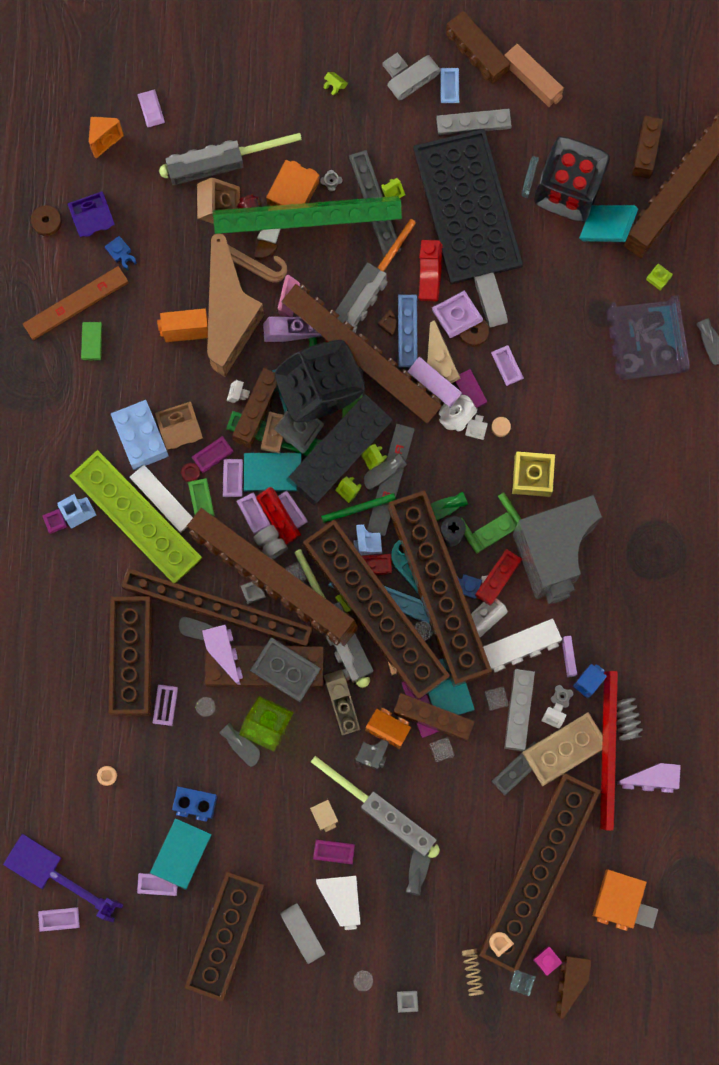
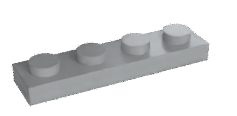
[436,109,511,136]

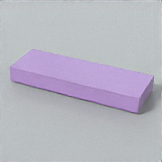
[407,357,462,408]

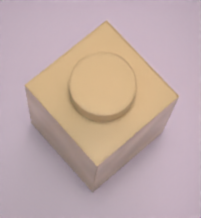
[310,800,338,832]

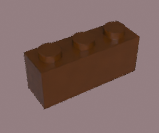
[632,116,663,179]

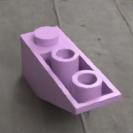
[263,317,322,342]
[202,625,243,685]
[617,763,680,793]

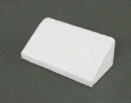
[471,598,508,637]

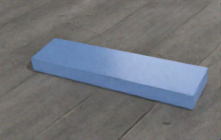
[398,295,417,369]

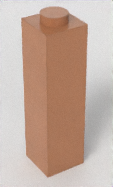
[504,44,564,107]

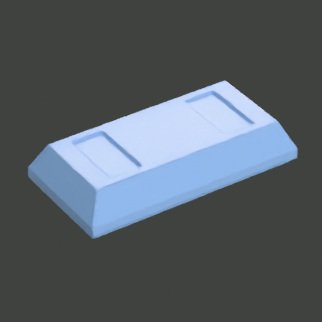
[441,68,459,103]

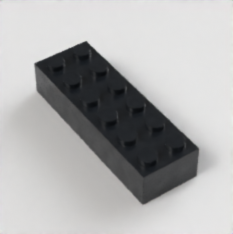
[286,394,393,505]

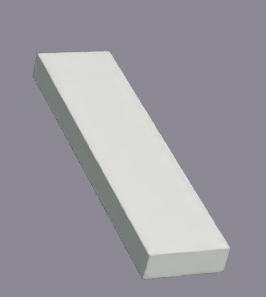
[130,465,193,533]

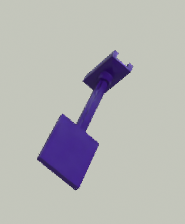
[3,834,123,922]

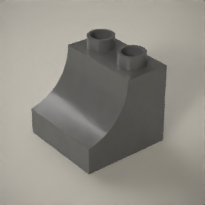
[513,495,602,604]

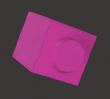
[532,946,562,976]

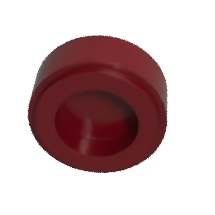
[181,463,200,482]

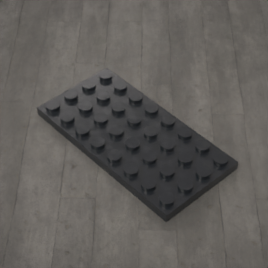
[413,129,523,285]

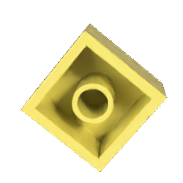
[512,452,555,497]

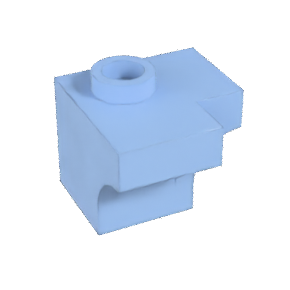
[58,494,96,528]
[354,524,382,555]

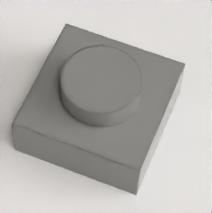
[383,52,408,78]

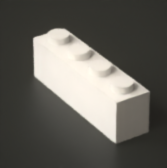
[483,619,562,672]

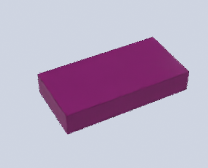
[455,369,487,408]
[192,436,234,474]
[313,840,355,865]

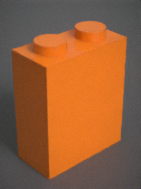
[266,160,320,206]
[157,308,208,342]
[592,870,647,931]

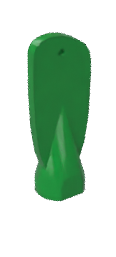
[431,492,469,521]

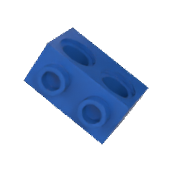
[573,664,607,699]
[172,786,217,822]

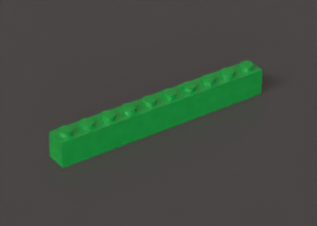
[212,196,402,234]

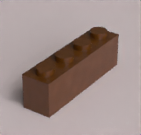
[446,11,510,84]
[232,368,278,448]
[393,693,475,742]

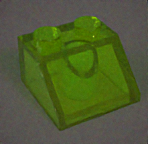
[239,696,294,751]

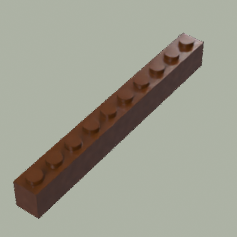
[281,284,442,424]
[121,568,313,647]

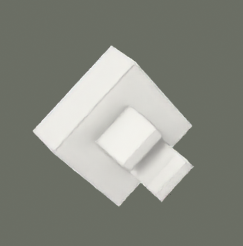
[227,380,250,403]
[465,415,488,440]
[541,703,566,729]

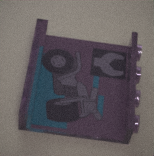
[607,295,690,380]

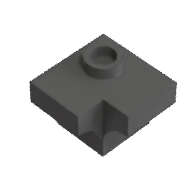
[356,739,389,770]

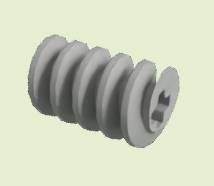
[616,698,643,741]

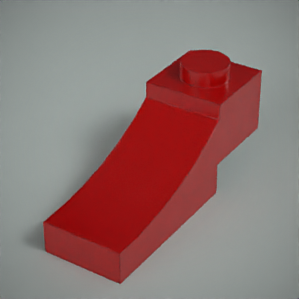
[418,240,443,302]

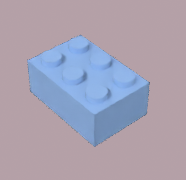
[111,400,169,470]

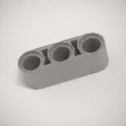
[387,55,441,100]
[474,272,508,328]
[280,903,325,964]

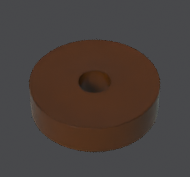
[31,205,62,236]
[459,319,489,347]

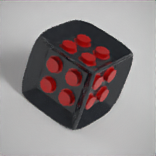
[534,136,610,221]

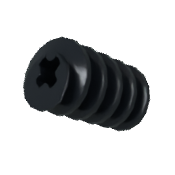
[440,516,466,547]

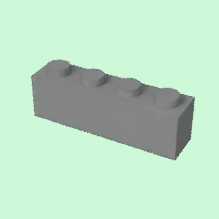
[504,669,535,751]

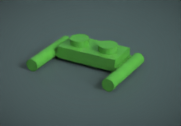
[461,493,521,554]

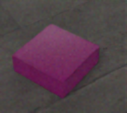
[42,509,68,534]

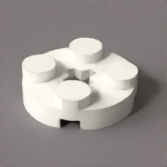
[439,395,477,431]

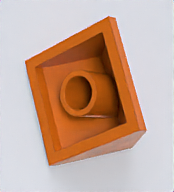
[89,117,124,158]

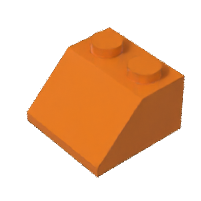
[365,708,411,749]

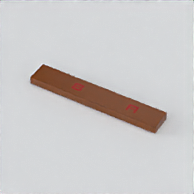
[23,266,129,340]

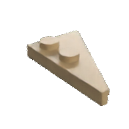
[426,320,461,394]

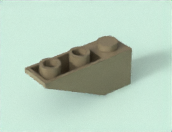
[323,670,361,735]

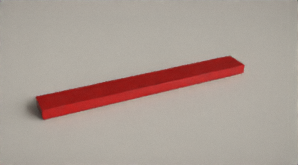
[600,671,618,830]

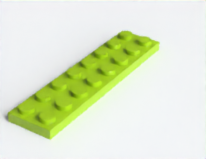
[70,450,202,583]

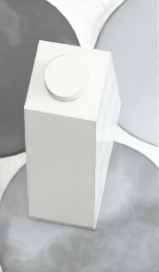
[316,876,360,930]

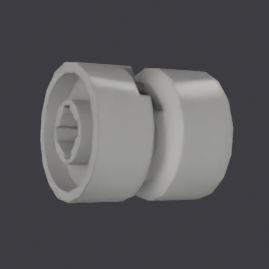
[253,525,288,559]

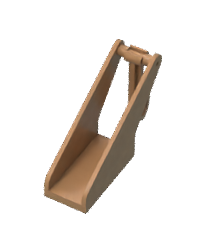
[207,234,287,377]

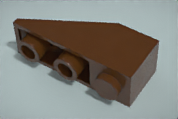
[555,956,591,1019]

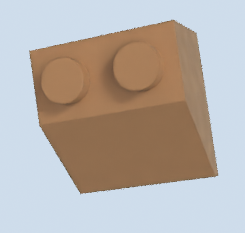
[197,178,240,223]
[155,402,203,450]

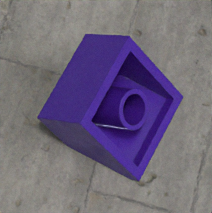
[68,191,115,237]

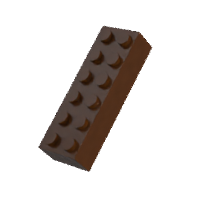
[109,596,152,716]
[205,646,324,688]
[184,871,265,1002]

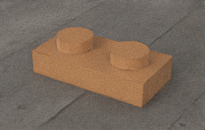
[261,412,283,454]

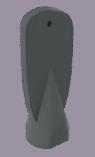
[696,318,719,365]
[364,453,407,490]
[179,617,214,640]
[219,723,260,767]
[406,851,431,896]

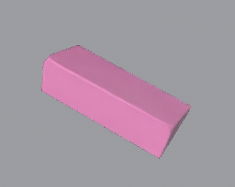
[278,275,300,317]

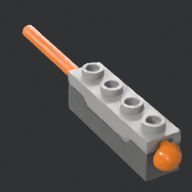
[335,219,416,332]

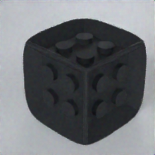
[275,340,365,422]

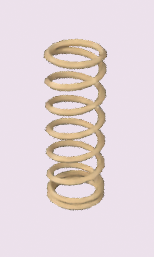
[462,949,484,996]

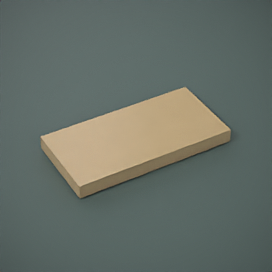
[522,712,603,786]

